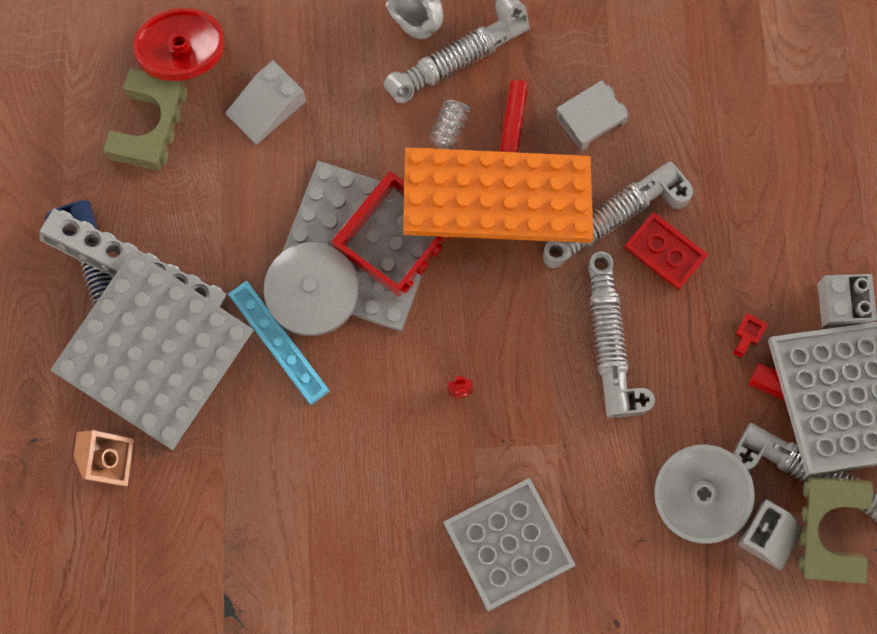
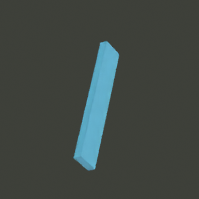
[228,281,330,405]

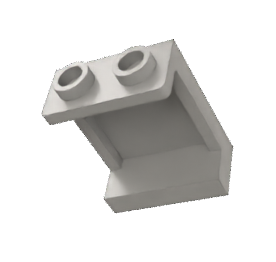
[555,80,628,152]

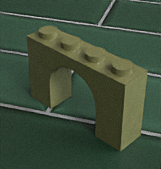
[103,68,187,171]
[798,476,873,584]

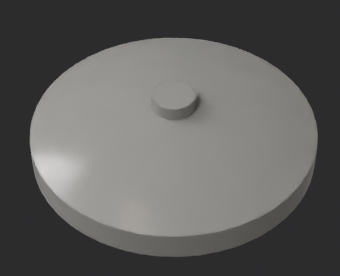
[264,242,359,336]
[655,444,754,543]

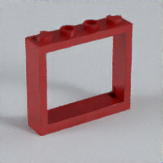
[331,171,452,297]

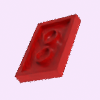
[624,212,709,291]

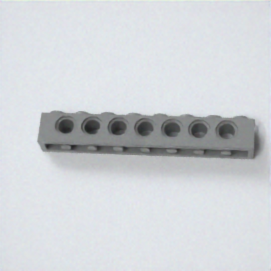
[40,209,226,308]

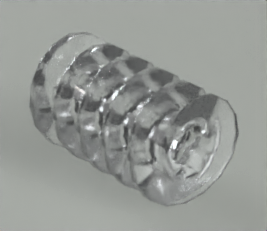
[429,100,471,150]

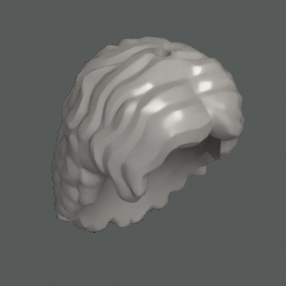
[385,0,443,39]

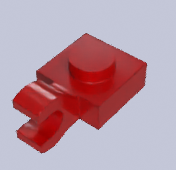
[733,313,768,358]
[448,376,473,399]

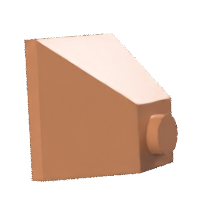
[74,430,134,487]

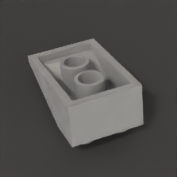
[226,60,306,145]

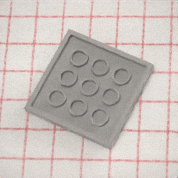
[443,478,576,611]

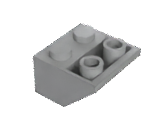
[817,274,877,328]
[737,499,804,571]

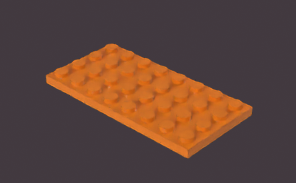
[403,147,593,243]

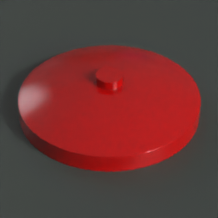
[133,8,225,81]

